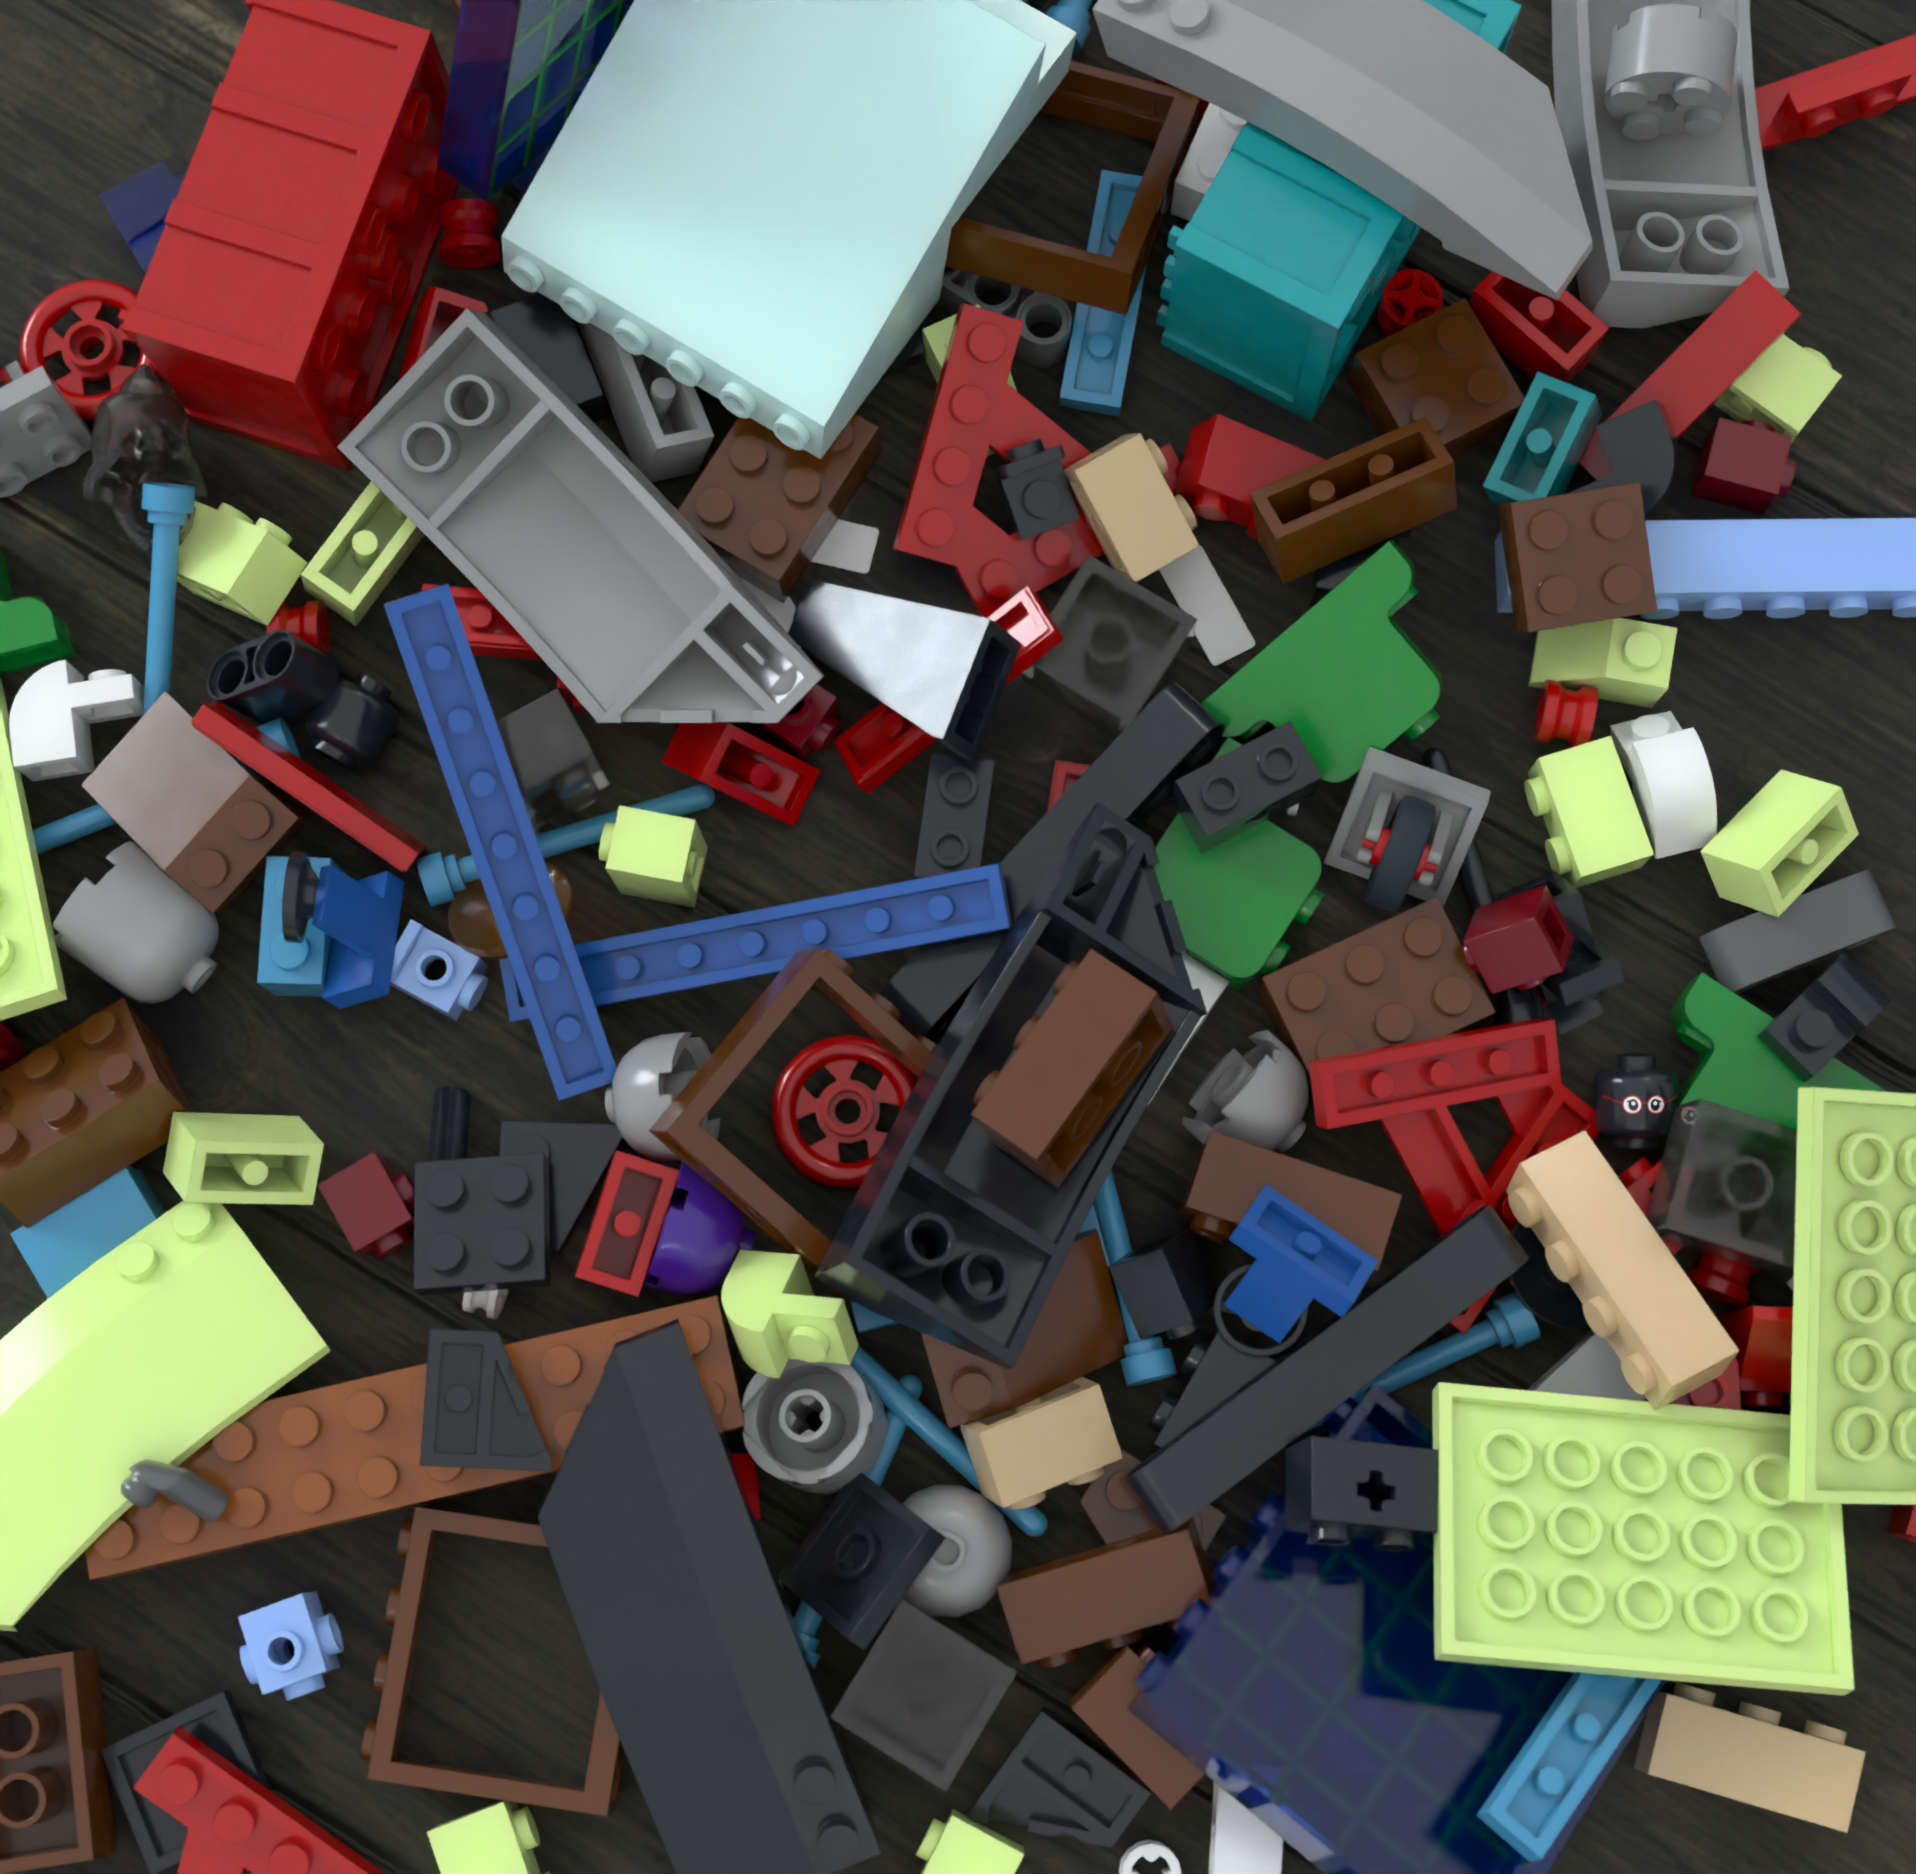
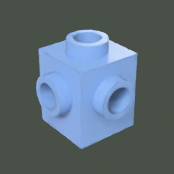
[238,1591,344,1701]

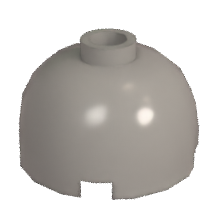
[1182,1030,1310,1152]
[605,1032,720,1162]
[902,1484,1012,1617]

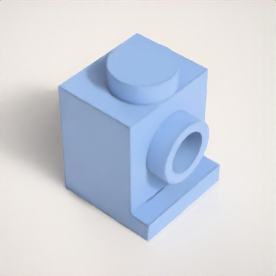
[390,919,488,1021]

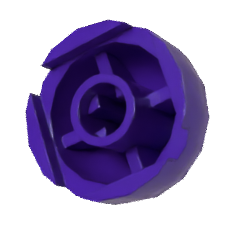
[643,1161,756,1296]

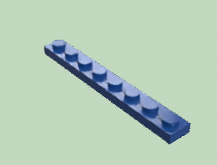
[384,583,616,1101]
[499,864,1012,1022]

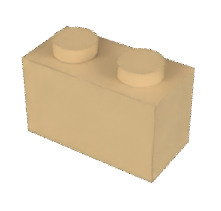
[1063,433,1199,583]
[960,1377,1123,1510]

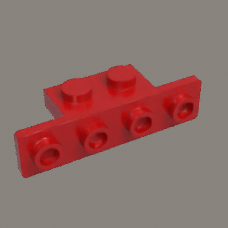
[1755,34,1916,152]

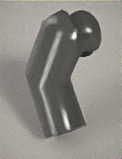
[120,1459,229,1523]

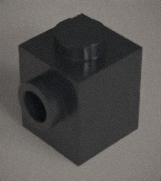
[1109,1228,1218,1340]

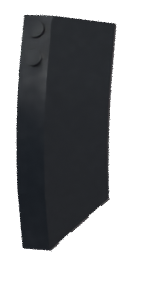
[815,802,1207,1369]
[538,1319,881,1874]

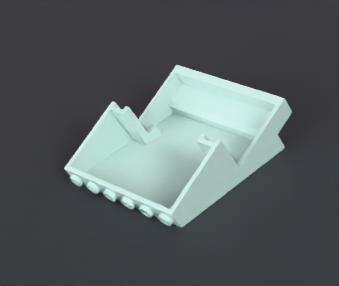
[501,0,1077,459]

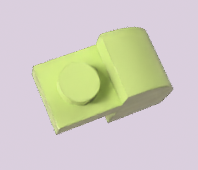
[721,1249,859,1379]

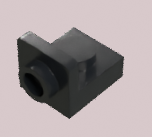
[993,438,1081,541]

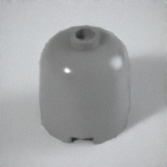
[52,841,219,1004]

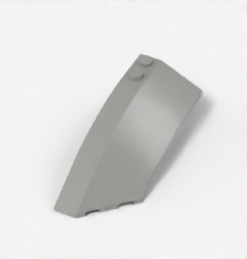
[1092,0,1593,300]
[1552,0,1790,328]
[337,308,824,723]

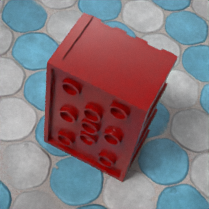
[117,0,475,472]

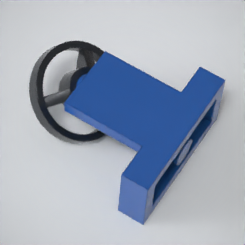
[282,851,404,1009]
[1214,1184,1379,1356]

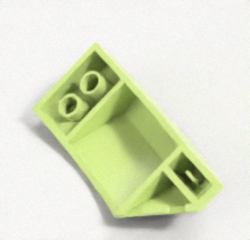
[0,1200,330,1632]

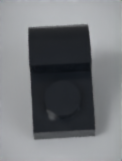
[1570,400,1681,518]
[1497,870,1625,1006]
[1758,952,1891,1083]

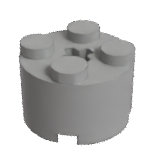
[1604,3,1737,140]
[741,1359,889,1495]

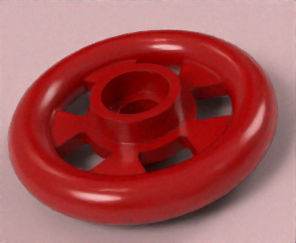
[19,279,160,420]
[771,1035,918,1189]

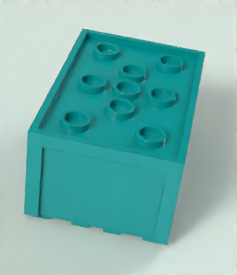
[1156,0,1522,423]

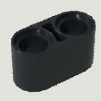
[206,629,339,724]

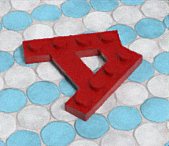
[893,303,1181,618]
[1308,1017,1599,1334]
[133,1726,386,1874]

